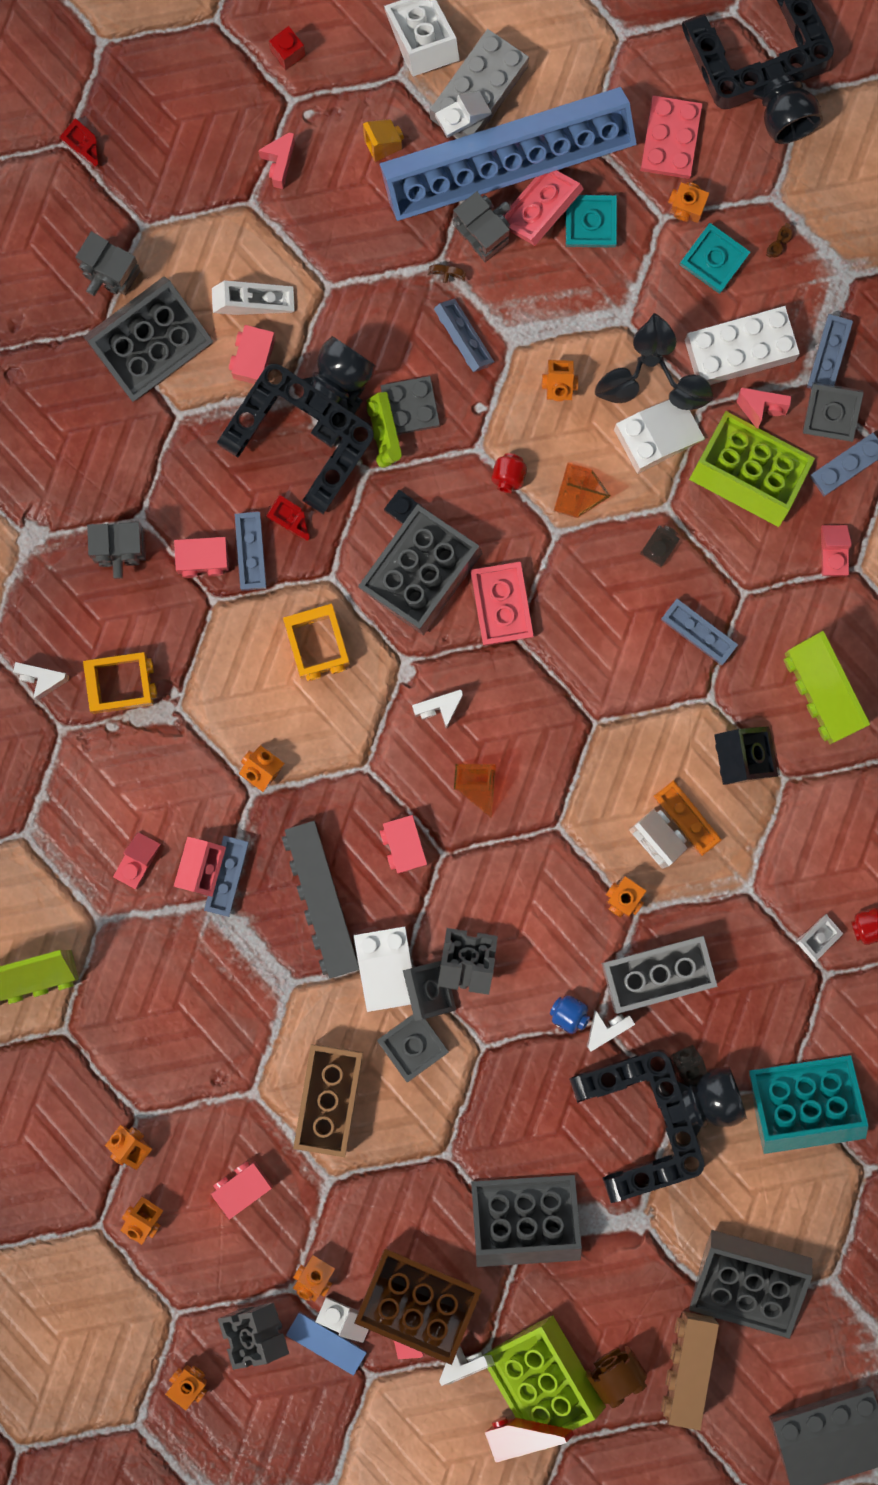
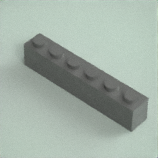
[282,821,359,979]

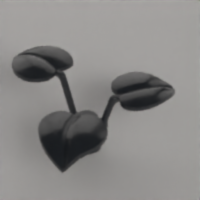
[595,313,714,410]

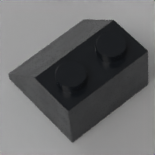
[714,726,778,785]

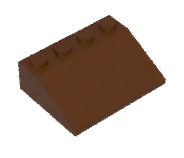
[354,1249,482,1365]

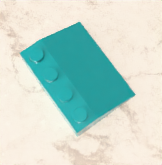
[749,1055,868,1154]

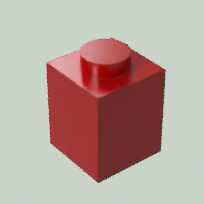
[269,26,305,70]

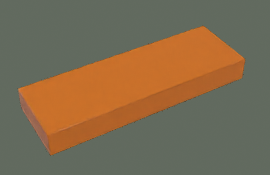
[653,780,722,856]

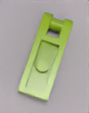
[367,392,401,468]

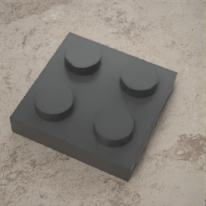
[380,376,440,435]
[802,382,864,442]
[403,961,456,1021]
[377,1014,449,1082]

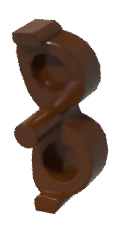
[766,223,792,258]
[427,264,466,283]

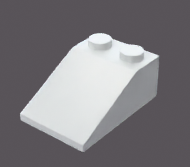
[384,0,460,77]
[614,400,705,474]
[629,809,687,869]
[354,927,412,1012]

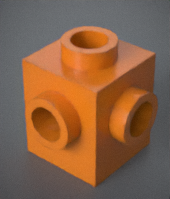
[668,182,709,223]
[542,360,578,402]
[239,745,285,792]
[605,876,646,918]
[105,1125,152,1170]
[120,1197,164,1245]
[293,1255,335,1302]
[165,1365,207,1411]

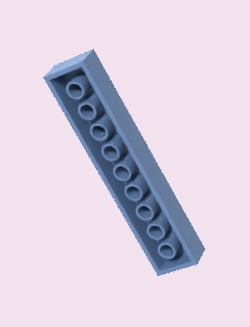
[379,87,637,221]

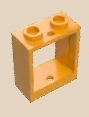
[283,603,350,682]
[83,652,157,714]

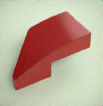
[59,118,98,168]
[265,495,310,541]

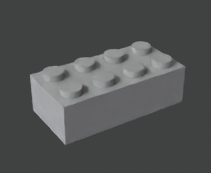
[430,29,529,138]
[601,936,718,1014]

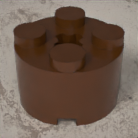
[586,1346,647,1408]

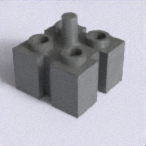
[453,191,511,262]
[75,231,141,296]
[87,522,146,579]
[438,928,498,995]
[218,1303,289,1370]

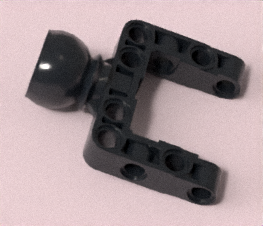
[682,0,834,144]
[217,336,376,514]
[569,1049,747,1203]

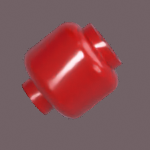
[491,453,527,493]
[851,908,878,945]

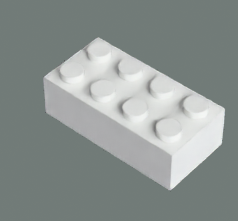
[684,306,800,385]

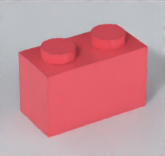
[229,325,276,384]
[174,537,229,578]
[380,815,427,874]
[174,837,226,897]
[211,1161,273,1220]

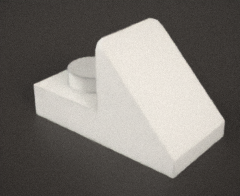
[435,91,492,138]
[13,662,69,700]
[412,690,463,729]
[796,914,843,962]
[587,1011,635,1052]
[315,1297,368,1343]
[439,1346,495,1386]

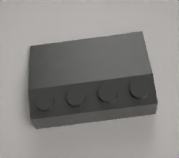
[83,276,213,402]
[358,504,483,636]
[471,1175,582,1267]
[689,1230,813,1339]
[769,1386,878,1485]

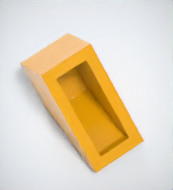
[363,119,404,162]

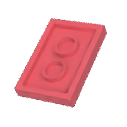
[640,96,702,179]
[503,170,584,246]
[470,562,534,646]

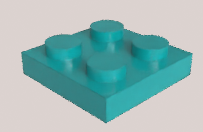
[565,195,617,248]
[679,223,750,294]

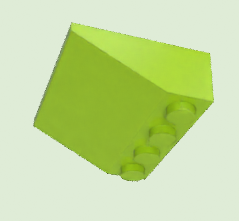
[689,411,815,527]
[784,631,870,745]
[0,950,79,1004]
[483,1315,606,1430]

